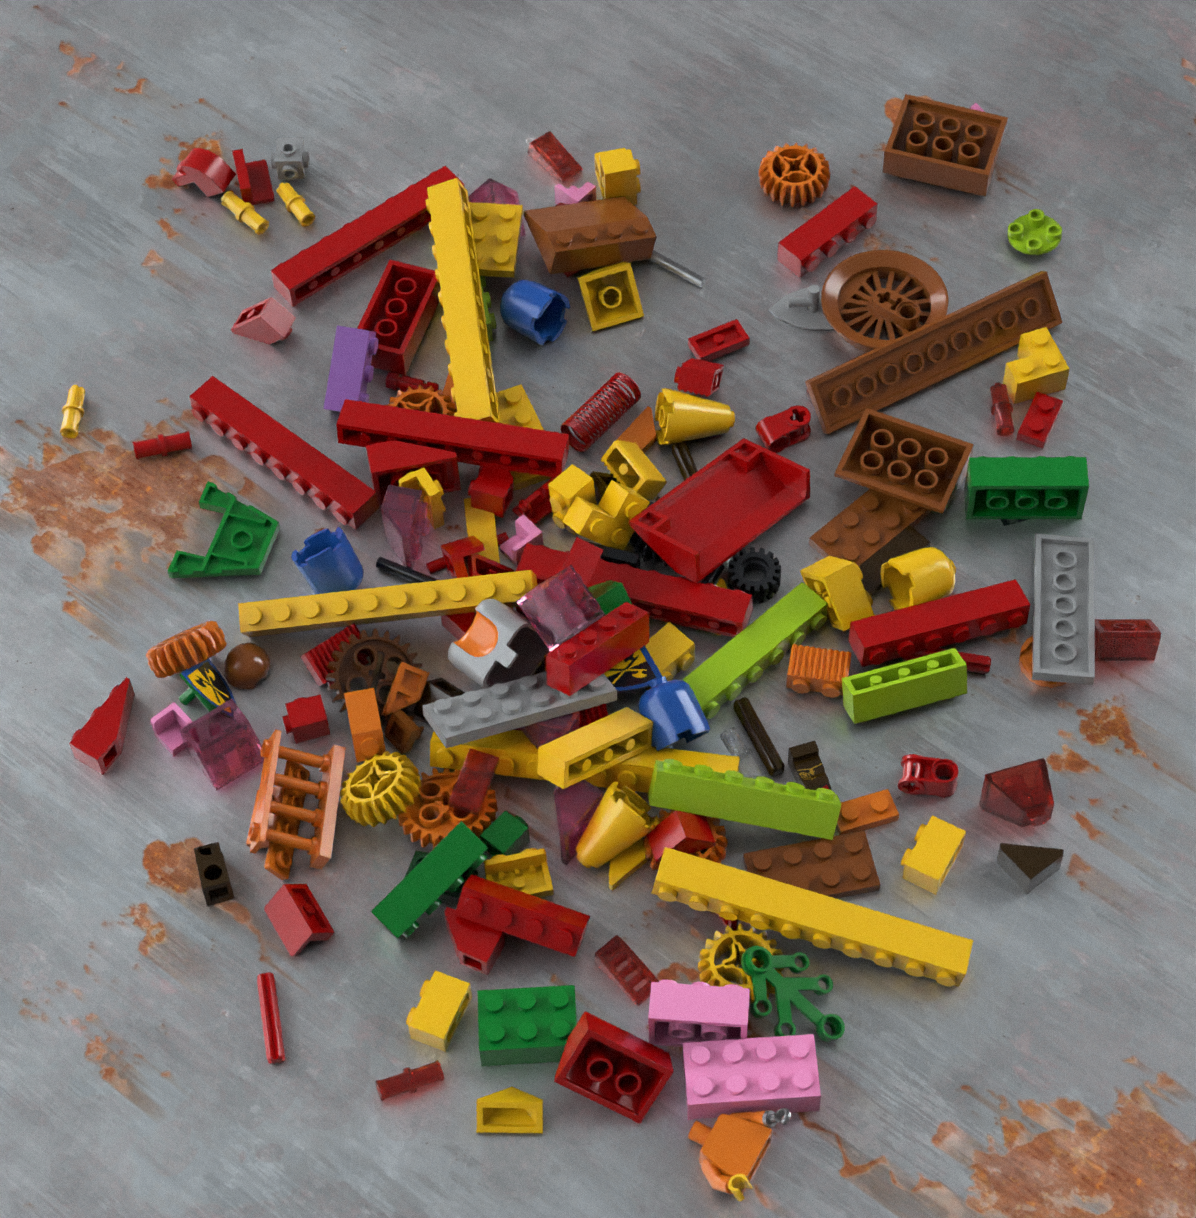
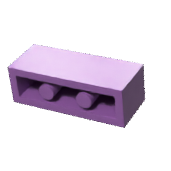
[323,325,378,412]

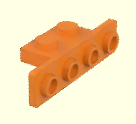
[246,760,310,880]

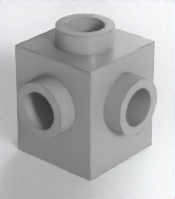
[271,137,310,180]

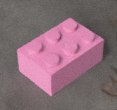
[648,980,750,1047]

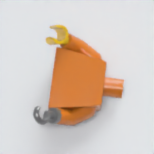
[688,1108,791,1201]

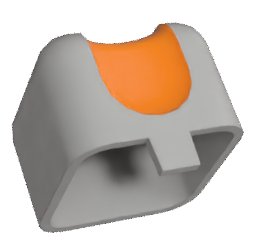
[448,599,554,688]

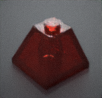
[979,758,1054,827]

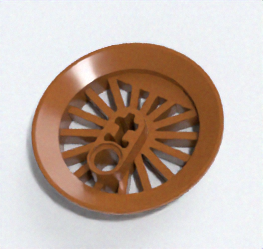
[821,250,949,352]

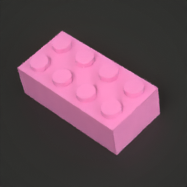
[682,1034,821,1120]

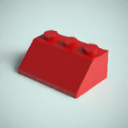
[554,1011,674,1124]

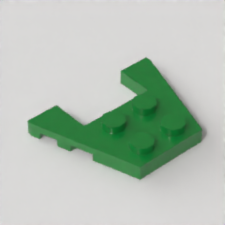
[167,482,280,578]

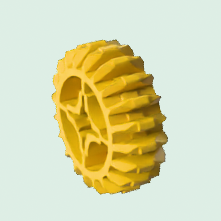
[340,751,422,828]
[698,923,784,1004]

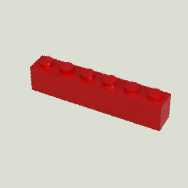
[848,579,1031,667]

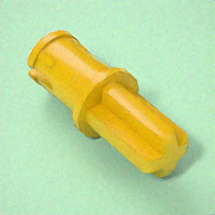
[276,182,316,227]
[60,385,85,438]

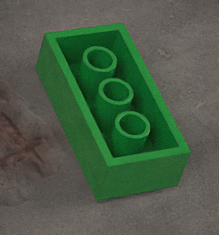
[964,456,1089,519]

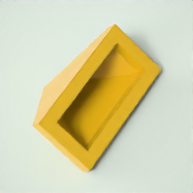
[476,1087,543,1133]

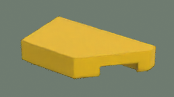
[609,838,648,891]

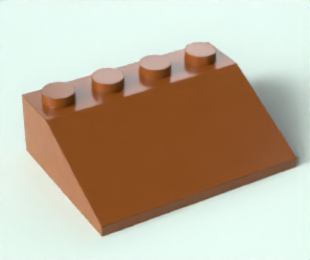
[882,94,1008,197]
[523,196,657,275]
[834,408,974,514]

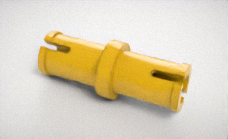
[221,191,269,235]

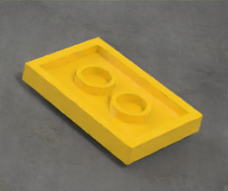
[469,202,523,278]

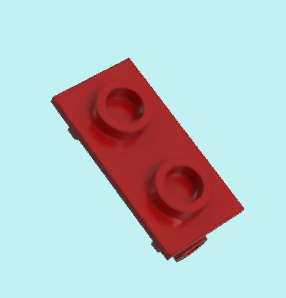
[512,477,555,524]

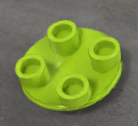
[1007,209,1062,255]

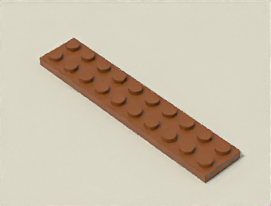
[805,271,1063,434]

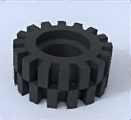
[728,547,781,604]

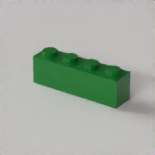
[371,821,488,939]

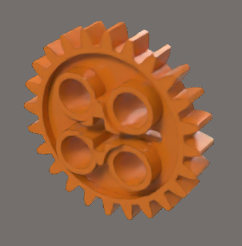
[398,768,498,849]

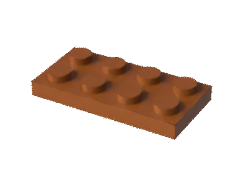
[809,489,931,566]
[743,830,880,899]

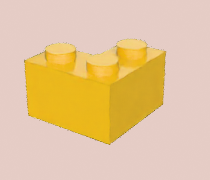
[594,148,641,205]
[1003,327,1070,404]
[562,480,650,550]
[800,556,875,631]

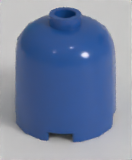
[500,280,570,345]
[291,527,364,594]
[638,676,711,751]

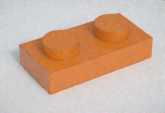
[836,789,899,835]

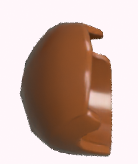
[224,642,270,689]

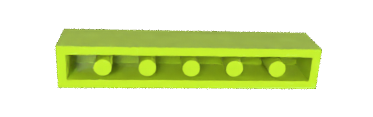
[683,582,828,719]
[648,759,842,840]

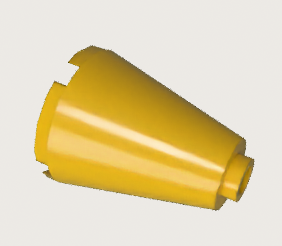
[655,388,735,445]
[575,782,659,868]

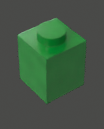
[480,810,530,857]

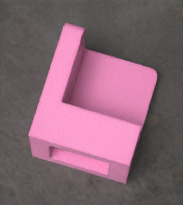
[554,181,596,206]
[500,514,544,567]
[150,702,198,757]

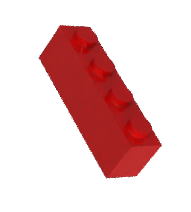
[777,186,878,278]
[546,602,649,696]
[454,874,590,957]

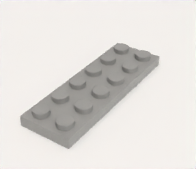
[1032,533,1095,685]
[423,672,617,748]

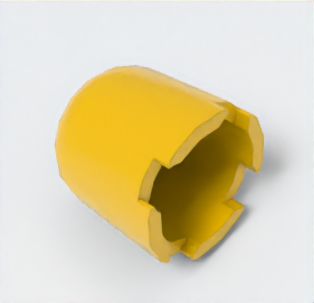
[880,547,956,610]

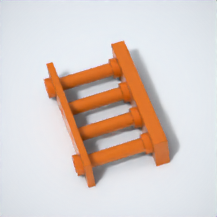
[248,730,346,870]

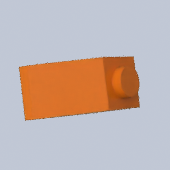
[344,688,386,762]

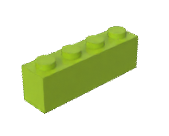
[842,648,967,724]

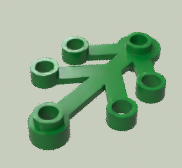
[741,946,845,1042]

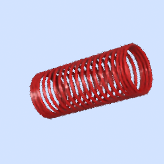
[560,372,641,452]

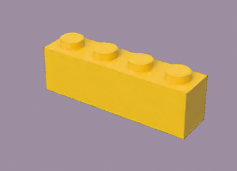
[537,707,653,789]

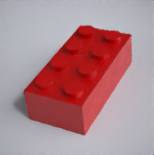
[357,260,441,375]

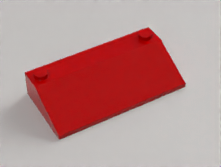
[629,438,811,583]

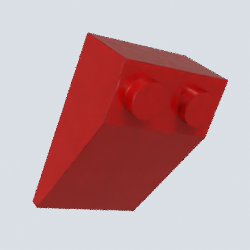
[366,440,461,506]

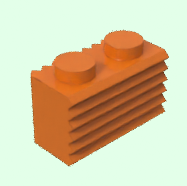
[786,644,852,698]

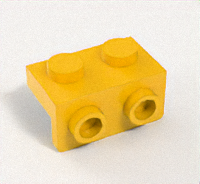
[399,467,446,530]
[483,848,554,898]

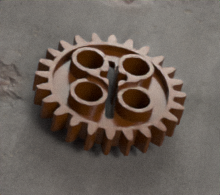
[325,628,423,726]

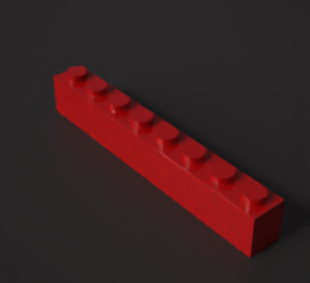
[271,166,465,307]
[189,376,379,530]
[336,399,569,478]
[516,543,753,638]

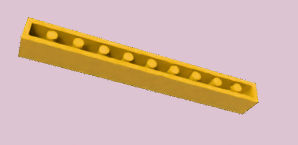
[426,178,500,423]
[238,570,539,637]
[430,730,740,793]
[651,847,974,987]

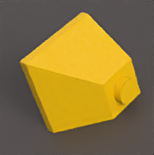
[578,262,644,331]

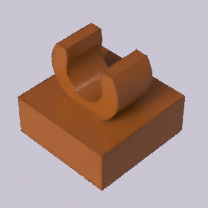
[383,710,424,754]

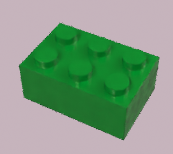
[477,985,577,1066]

